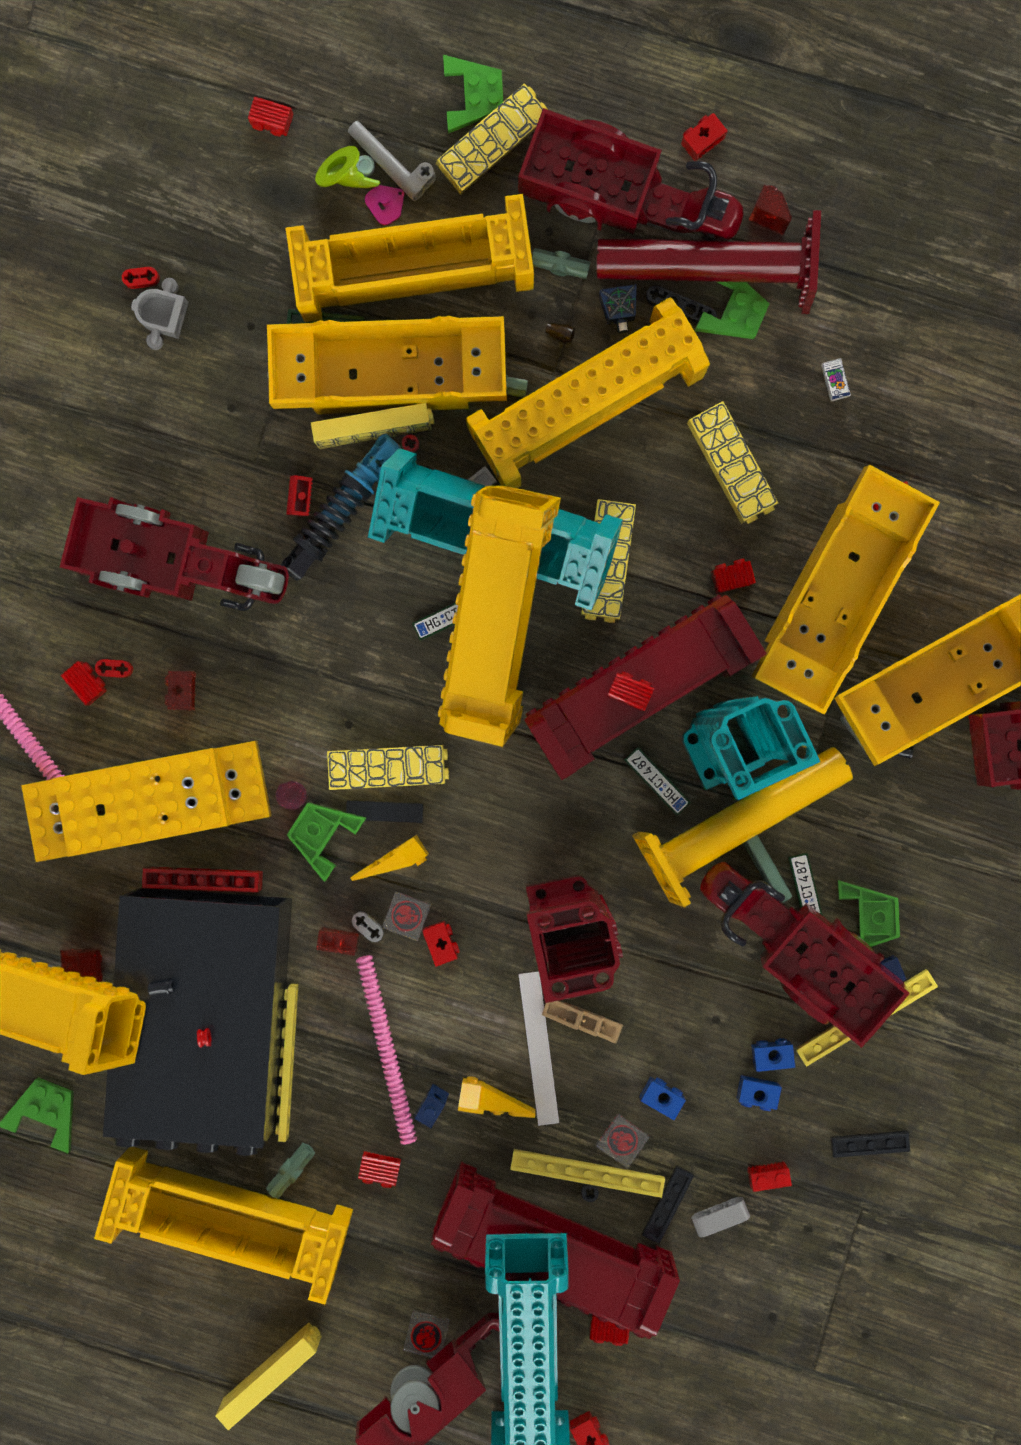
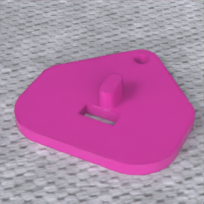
[365,185,405,225]

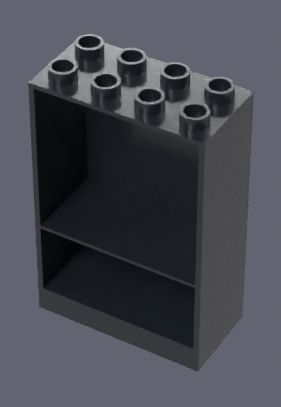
[103,888,292,1156]

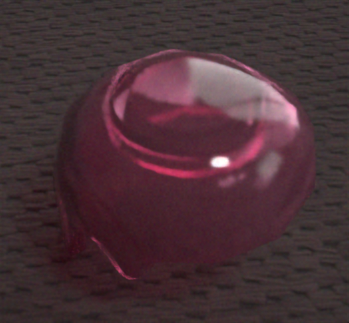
[276,781,307,810]

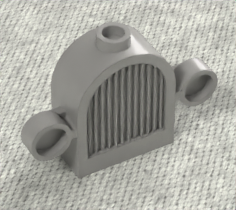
[131,278,189,350]

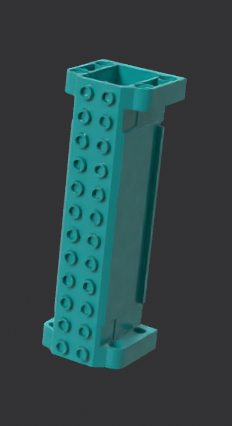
[368,448,623,611]
[682,696,820,800]
[485,1233,570,1445]

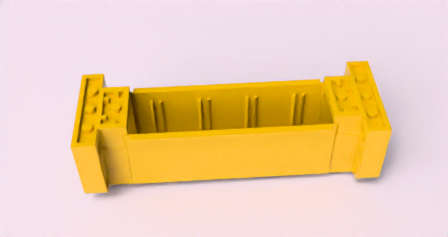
[286,194,534,322]
[466,297,710,488]
[438,486,561,747]
[0,949,146,1075]
[94,1147,353,1305]

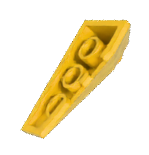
[350,835,429,881]
[458,1076,535,1118]

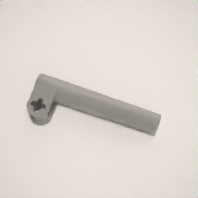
[348,121,436,202]

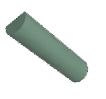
[743,835,792,903]

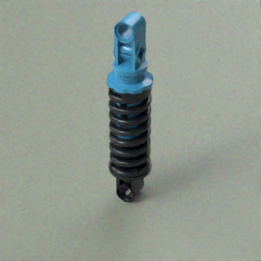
[281,434,401,581]

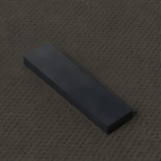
[346,800,424,823]
[831,1131,910,1158]
[642,1165,694,1244]

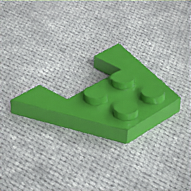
[443,55,503,134]
[695,282,770,339]
[287,802,366,882]
[838,880,900,947]
[0,1078,73,1153]

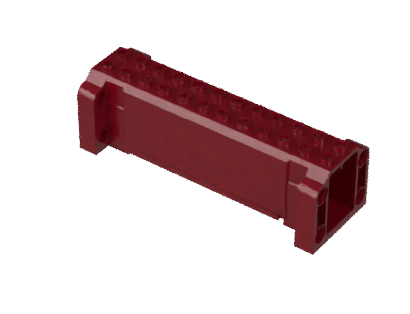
[524,594,767,780]
[526,875,623,1003]
[430,1161,680,1339]

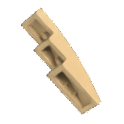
[542,1000,623,1043]

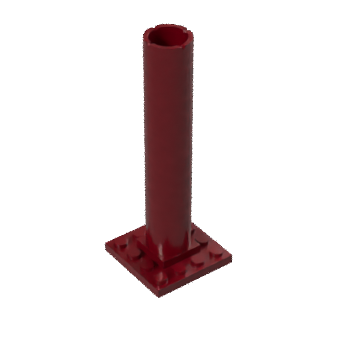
[597,210,821,314]

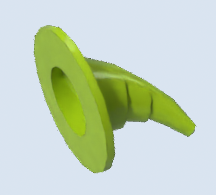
[315,146,380,188]

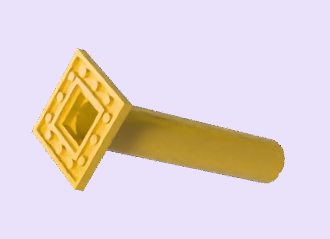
[632,747,853,907]

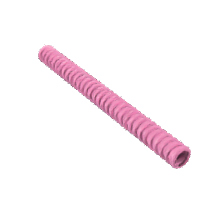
[0,691,65,780]
[356,955,417,1145]

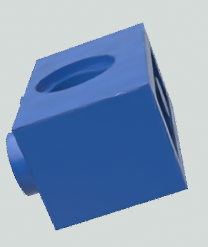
[751,1038,795,1072]
[736,1075,782,1111]
[639,1077,686,1120]

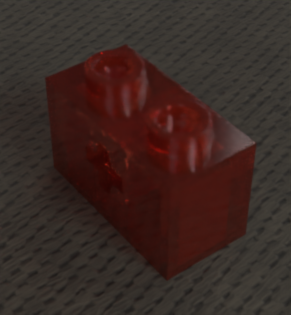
[165,671,196,710]
[316,927,360,956]

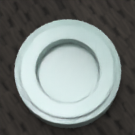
[356,155,375,177]

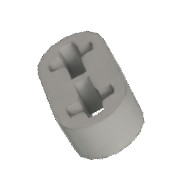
[352,911,384,942]

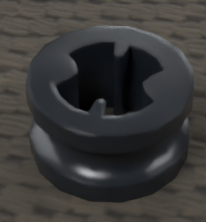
[581,1184,599,1202]

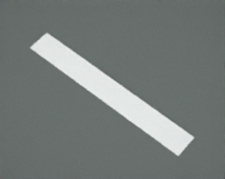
[519,972,559,1126]

